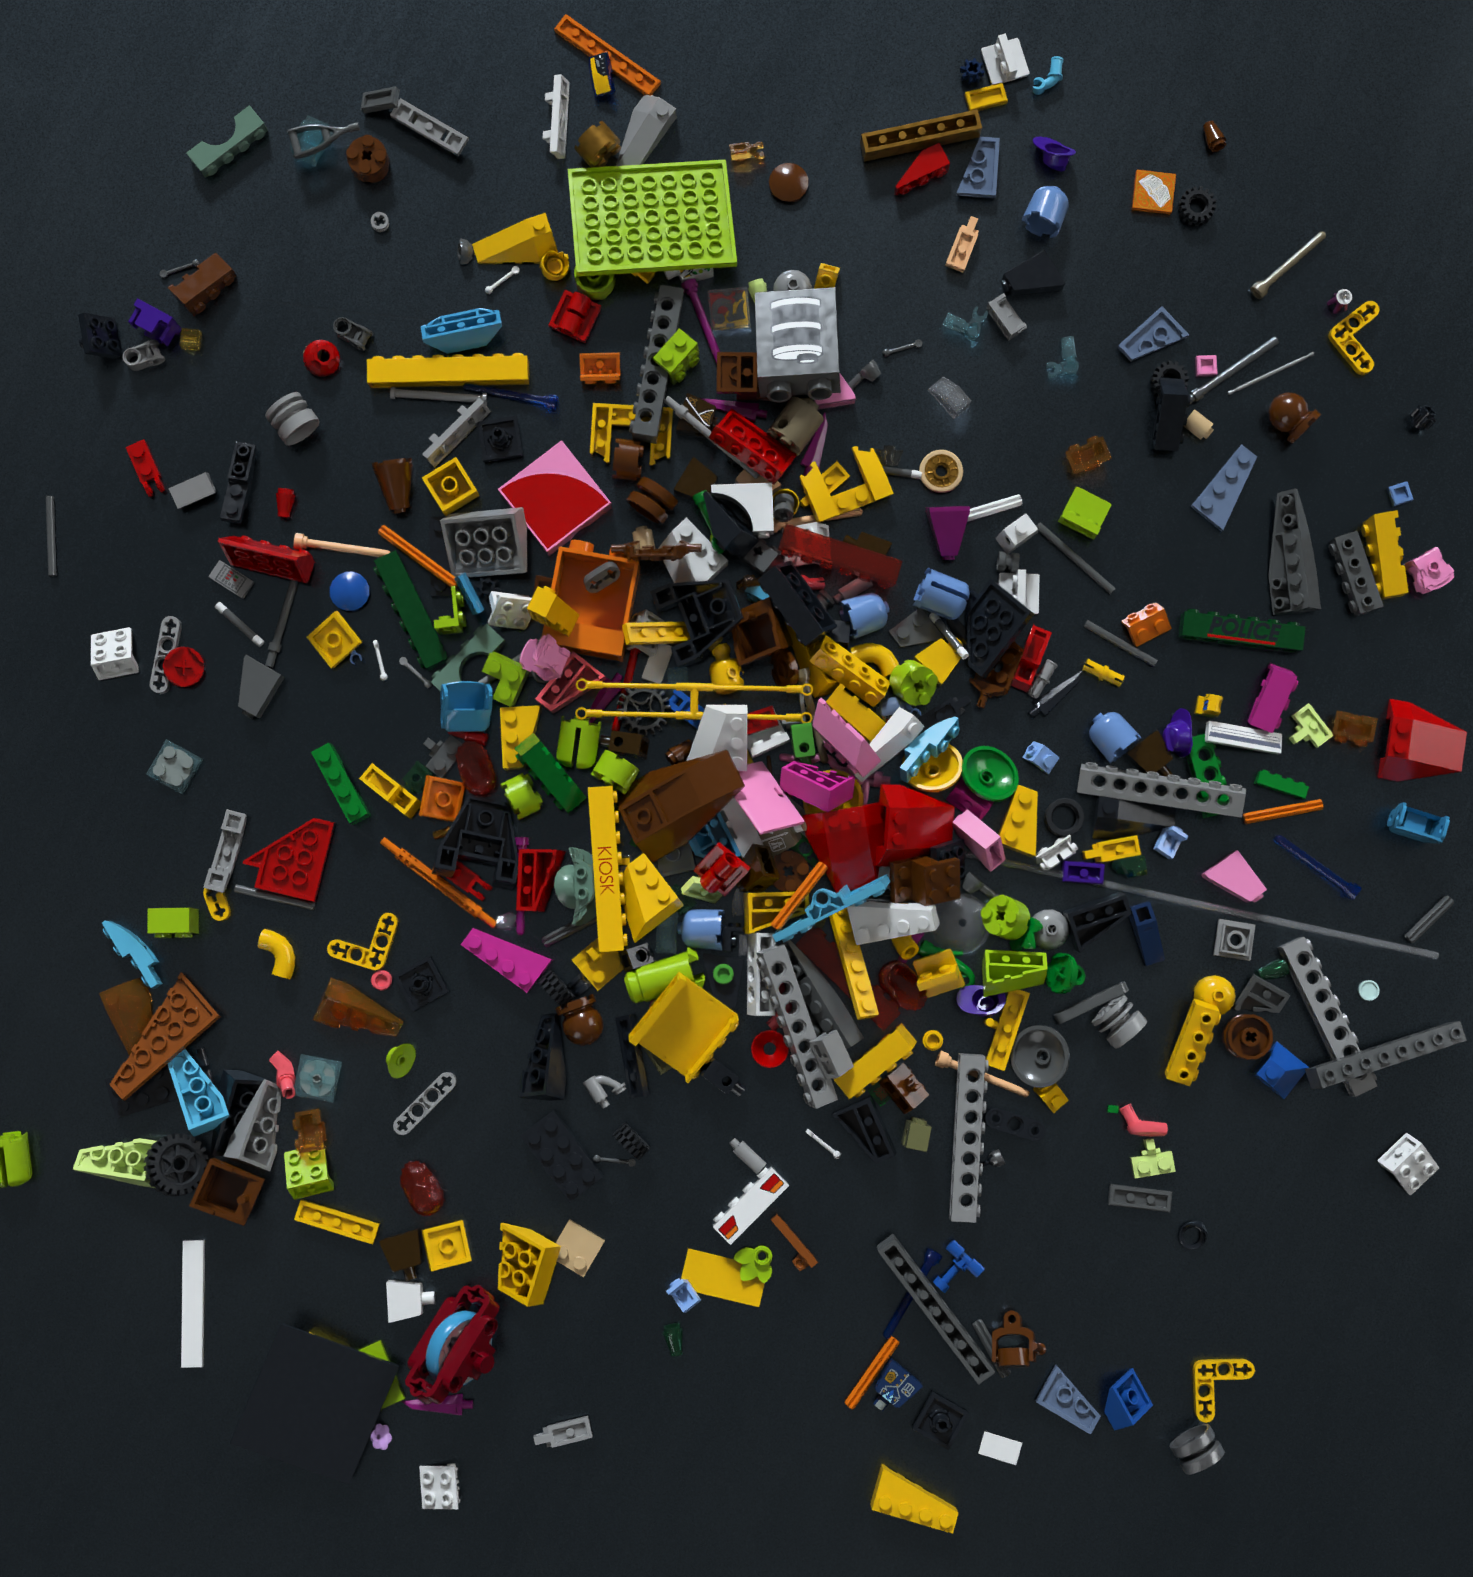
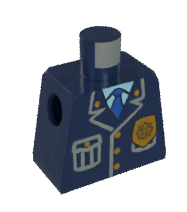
[873,1357,923,1412]

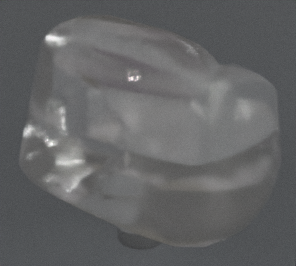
[495,912,517,931]

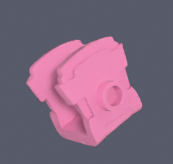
[1404,547,1454,594]
[519,634,571,681]

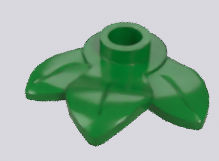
[1010,917,1043,951]

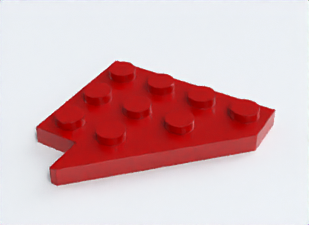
[243,818,335,902]

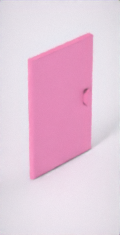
[734,761,805,835]

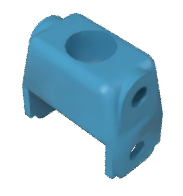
[440,681,493,732]
[1387,802,1450,844]

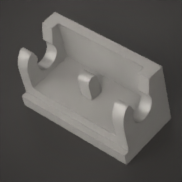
[986,293,1027,341]
[168,472,216,509]
[809,1030,854,1079]

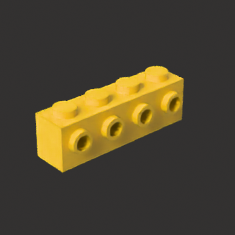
[809,635,890,708]
[1165,998,1221,1087]

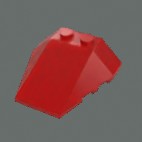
[1378,699,1467,782]
[875,784,955,867]
[802,802,886,892]

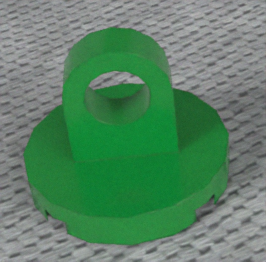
[1045,953,1085,994]

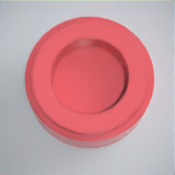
[371,970,393,991]

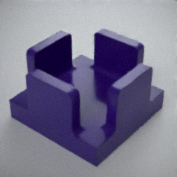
[128,298,182,346]

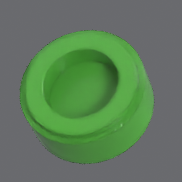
[713,964,734,985]

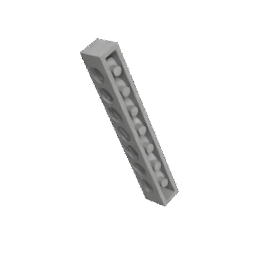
[1077,762,1246,818]
[1277,937,1377,1097]
[756,944,838,1109]
[949,1053,989,1223]

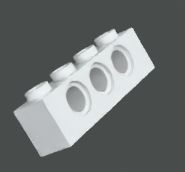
[747,933,776,1016]

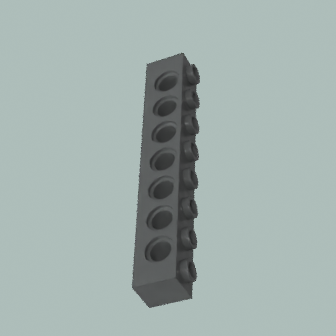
[629,285,684,444]
[1305,1021,1467,1090]
[877,1234,995,1385]

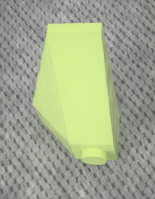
[73,1138,157,1188]

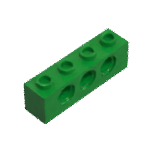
[1186,734,1229,819]

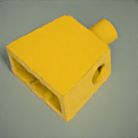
[913,637,963,686]

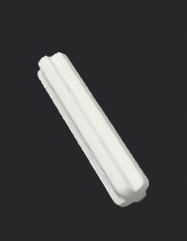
[967,494,1023,521]

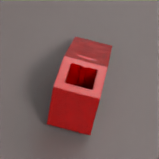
[894,142,950,196]

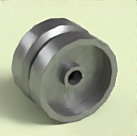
[1169,1424,1225,1475]

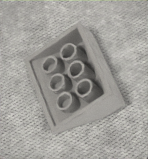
[440,507,527,577]

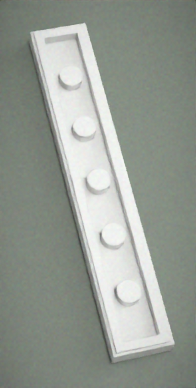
[181,1240,205,1368]

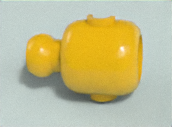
[709,643,744,694]

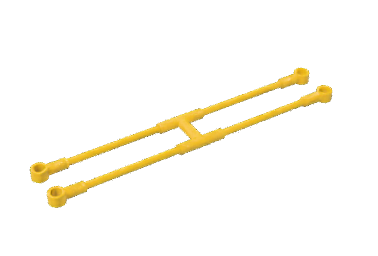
[575,678,813,723]

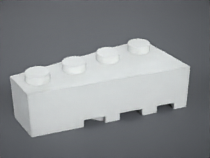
[847,901,940,945]

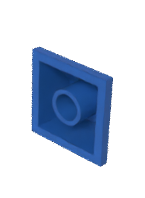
[1251,1041,1309,1099]
[1104,1368,1153,1430]

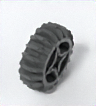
[616,682,671,736]

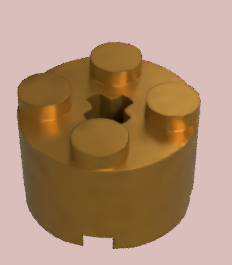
[575,121,622,167]

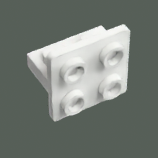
[981,33,1029,85]
[999,569,1039,614]
[488,591,532,630]

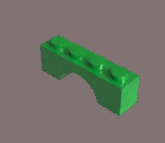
[311,743,371,825]

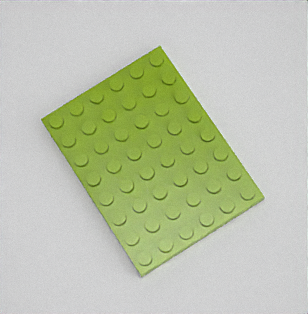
[568,160,737,277]

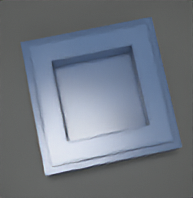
[1387,482,1414,507]

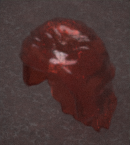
[455,741,497,796]
[878,960,928,1011]
[400,1161,444,1216]

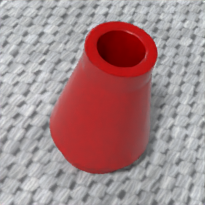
[276,488,296,518]

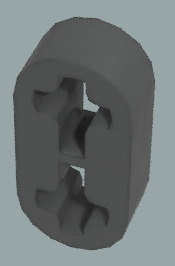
[584,561,620,593]

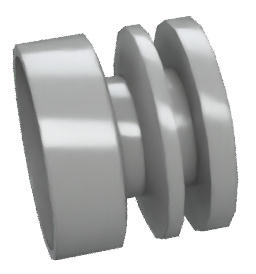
[265,392,320,446]
[1092,994,1148,1049]

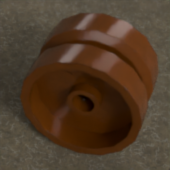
[626,477,678,526]
[1222,1014,1273,1060]

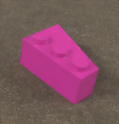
[1248,662,1298,733]
[780,761,855,812]

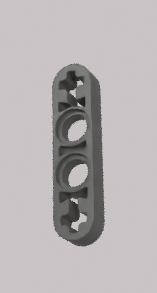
[1053,981,1129,1025]

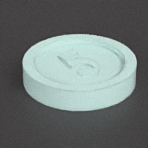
[1358,980,1379,1001]

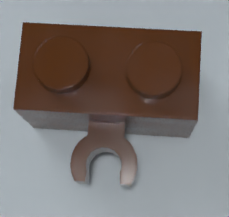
[879,1062,929,1114]

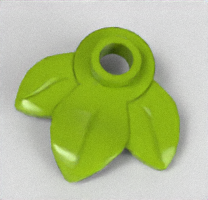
[734,1246,772,1283]

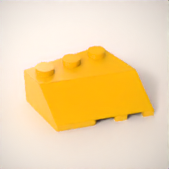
[619,853,684,943]
[498,1223,561,1307]

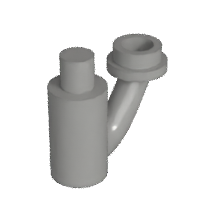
[583,1075,626,1109]

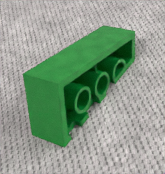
[515,733,587,813]

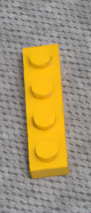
[622,622,690,645]
[294,1199,380,1245]

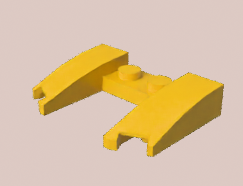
[590,403,673,466]
[799,446,894,523]

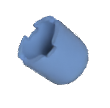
[1022,186,1069,238]
[839,593,890,640]
[1089,712,1141,764]
[677,909,726,950]

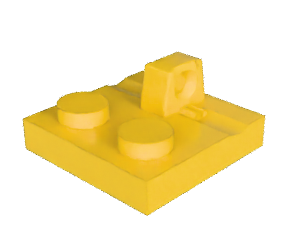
[307,611,363,668]
[572,938,624,991]
[421,1220,472,1272]

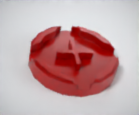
[163,647,204,687]

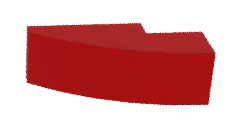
[1011,625,1052,692]

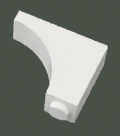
[711,483,774,538]

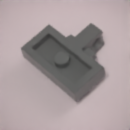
[423,735,467,778]

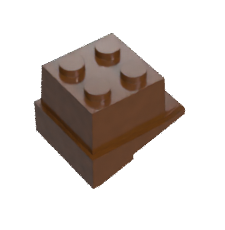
[732,597,793,666]
[189,1158,265,1226]

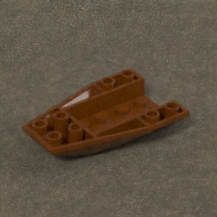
[618,750,745,862]

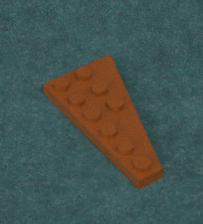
[109,972,220,1101]

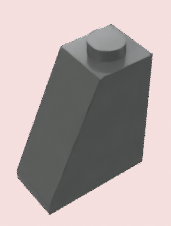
[238,655,285,719]

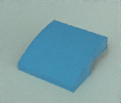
[454,572,484,615]

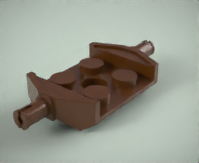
[611,540,702,561]
[969,641,1024,709]

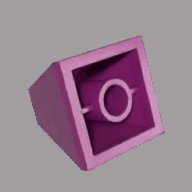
[926,506,970,560]

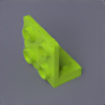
[1058,487,1111,540]
[434,586,466,635]
[284,1143,334,1200]

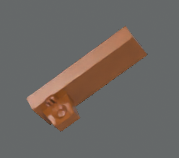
[771,1213,818,1271]

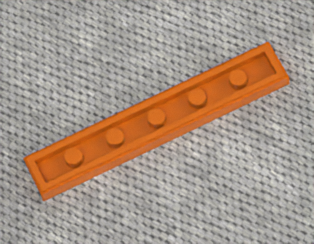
[554,14,661,96]

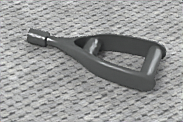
[287,122,360,159]

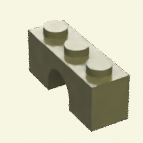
[901,1116,932,1152]

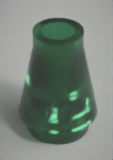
[1257,958,1290,980]
[662,1323,683,1356]

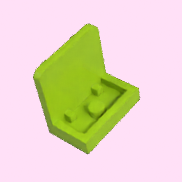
[653,328,700,385]

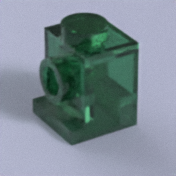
[402,760,435,794]
[671,884,697,916]

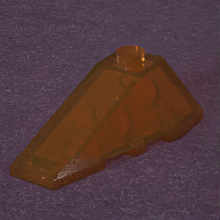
[99,977,153,1056]
[313,978,403,1037]

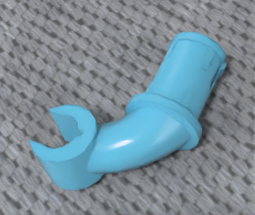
[1033,56,1064,95]

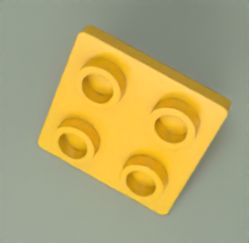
[913,949,965,998]

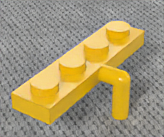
[984,989,1030,1071]

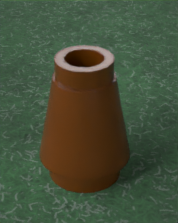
[1203,121,1226,152]
[665,739,693,765]

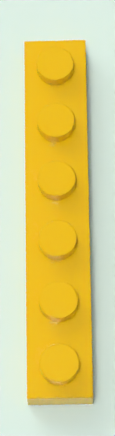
[829,908,879,1020]

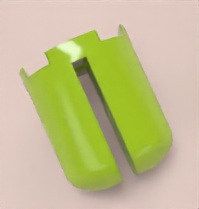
[556,716,602,769]
[0,1131,33,1188]

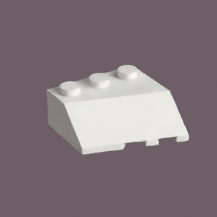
[658,518,728,583]
[686,705,747,771]

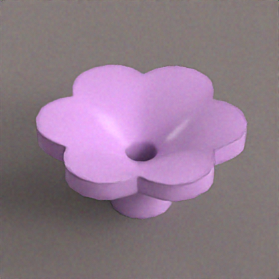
[370,1423,392,1450]

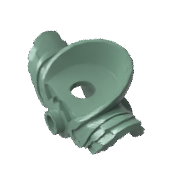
[554,847,596,926]

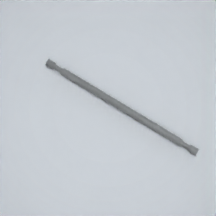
[1227,352,1314,395]

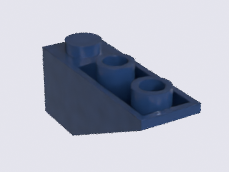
[1129,901,1165,966]

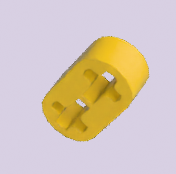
[203,888,231,921]

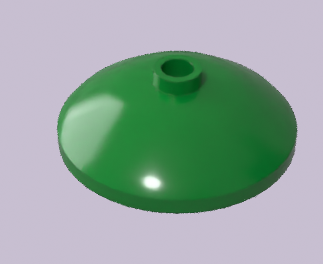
[961,746,1019,802]

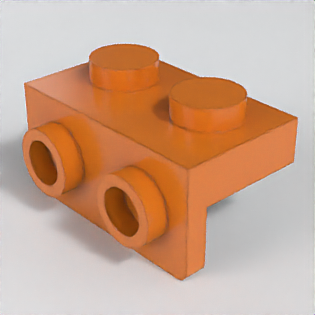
[580,352,621,384]
[1122,603,1172,647]

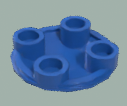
[330,572,370,612]

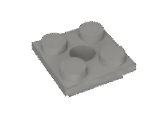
[1213,919,1255,961]

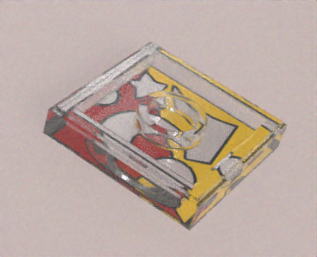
[708,287,751,331]

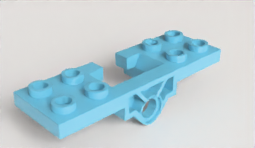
[772,874,890,943]

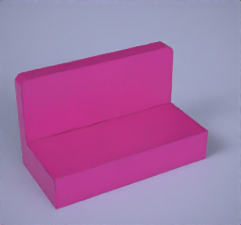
[946,777,994,820]

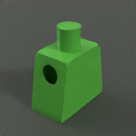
[790,723,815,765]

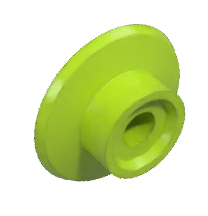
[386,1043,416,1078]

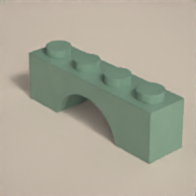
[187,105,268,178]
[431,623,506,692]

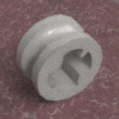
[371,212,389,232]

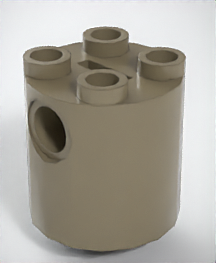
[766,396,824,456]

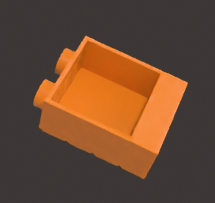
[542,540,641,662]

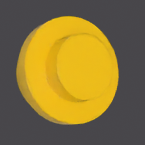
[922,1030,943,1051]

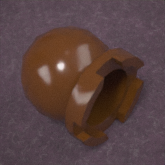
[1269,392,1321,444]
[555,994,603,1046]

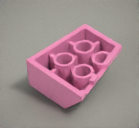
[812,698,881,778]

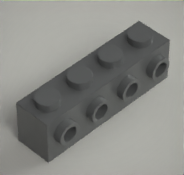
[1329,531,1384,617]

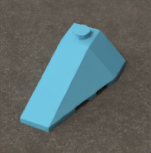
[168,1049,230,1136]

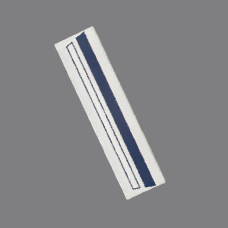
[1205,721,1282,755]

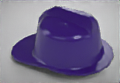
[1033,137,1076,172]
[1162,708,1193,757]
[956,985,1006,1018]

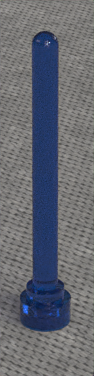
[463,383,558,411]
[1275,835,1362,900]
[883,1248,943,1339]

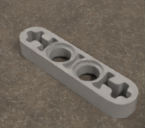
[150,616,182,694]
[393,1072,457,1135]

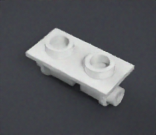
[1036,835,1078,871]

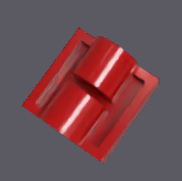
[548,290,602,343]
[693,842,751,896]

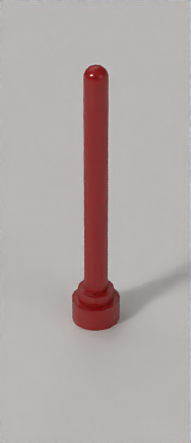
[612,648,641,731]

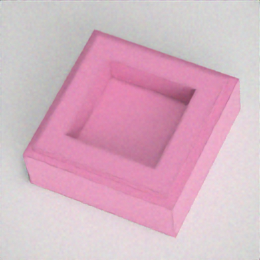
[1195,355,1217,377]

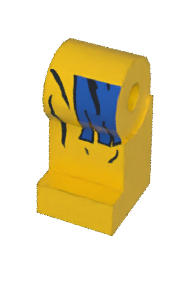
[1194,694,1223,718]

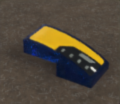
[589,52,616,98]

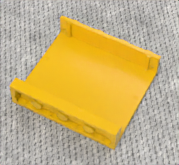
[629,972,739,1083]

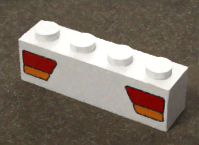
[713,1167,789,1245]

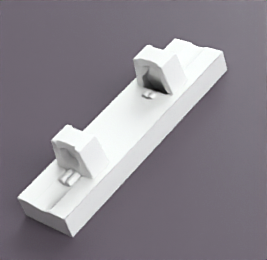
[543,74,570,159]

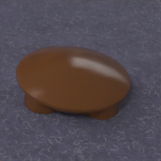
[769,163,808,202]

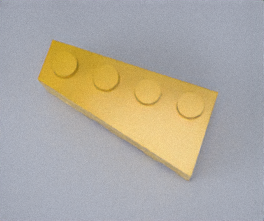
[1361,510,1408,600]
[834,1023,917,1099]
[870,1464,958,1534]

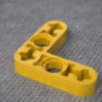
[1328,301,1379,375]
[327,913,399,970]
[1193,1359,1255,1423]

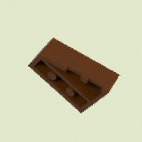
[167,253,237,316]

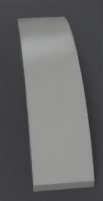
[203,809,247,893]

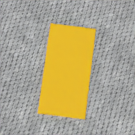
[681,1248,765,1307]

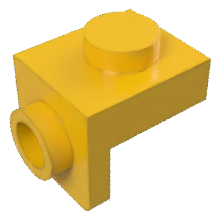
[1033,1084,1069,1114]

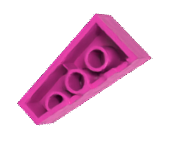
[461,928,553,993]

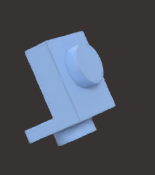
[1023,741,1059,774]
[1153,826,1189,859]
[666,1279,701,1313]

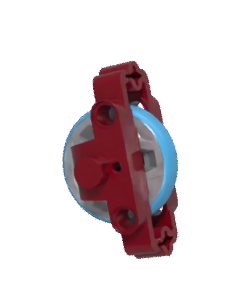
[405,1285,500,1404]

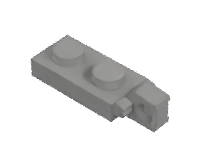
[533,1416,593,1448]

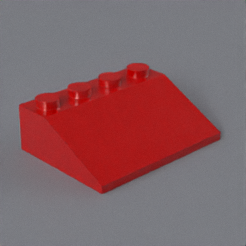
[218,536,315,584]

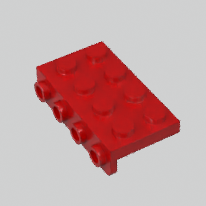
[708,408,797,485]

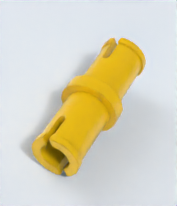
[1082,659,1125,687]

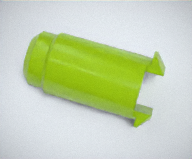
[624,947,706,1004]

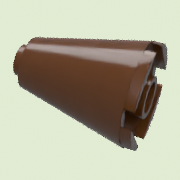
[372,458,412,514]

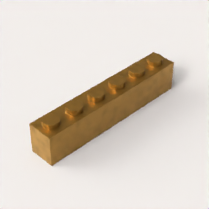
[860,109,982,162]

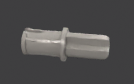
[1028,659,1058,699]

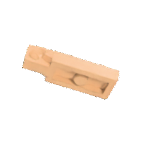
[945,216,979,273]

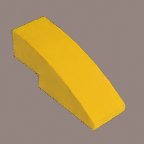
[359,763,421,819]

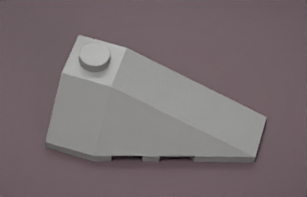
[616,94,677,166]

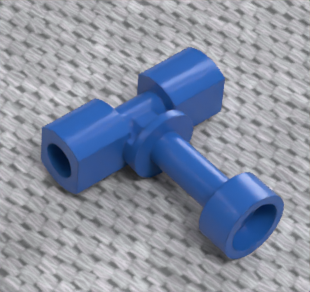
[933,1239,985,1293]

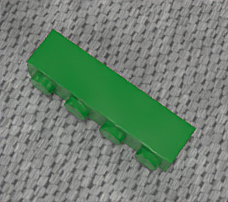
[1254,770,1309,800]

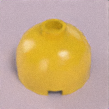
[1193,975,1236,1015]

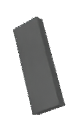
[1108,1184,1172,1212]

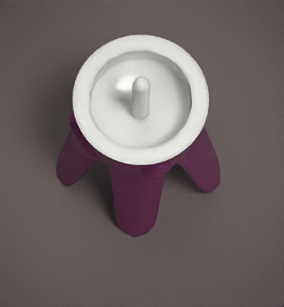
[1327,289,1352,314]

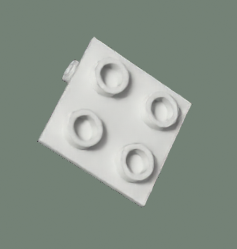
[419,1463,460,1509]

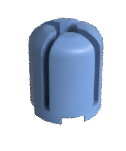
[913,568,970,620]

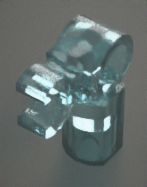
[943,306,988,340]
[1046,336,1079,378]

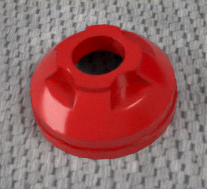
[303,340,340,377]
[751,1030,789,1068]

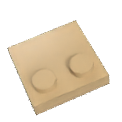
[556,1219,605,1277]

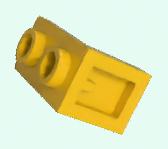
[814,263,840,289]

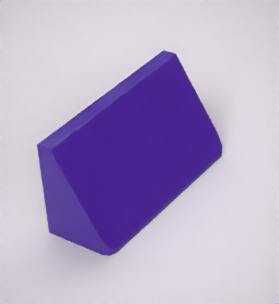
[1062,860,1105,884]

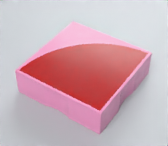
[498,440,612,556]

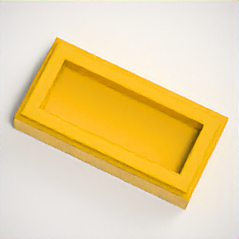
[964,83,1008,111]

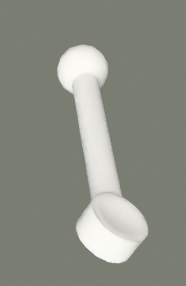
[485,266,520,294]
[373,640,388,681]
[805,1129,841,1159]

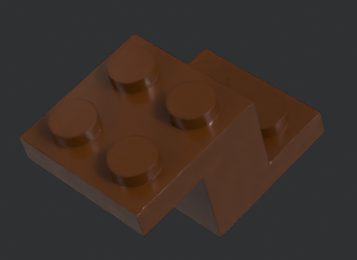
[716,352,770,401]
[890,855,960,906]

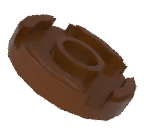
[771,649,799,686]

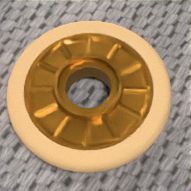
[919,450,963,493]

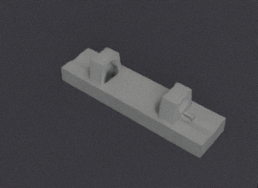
[390,98,469,156]
[423,398,491,468]

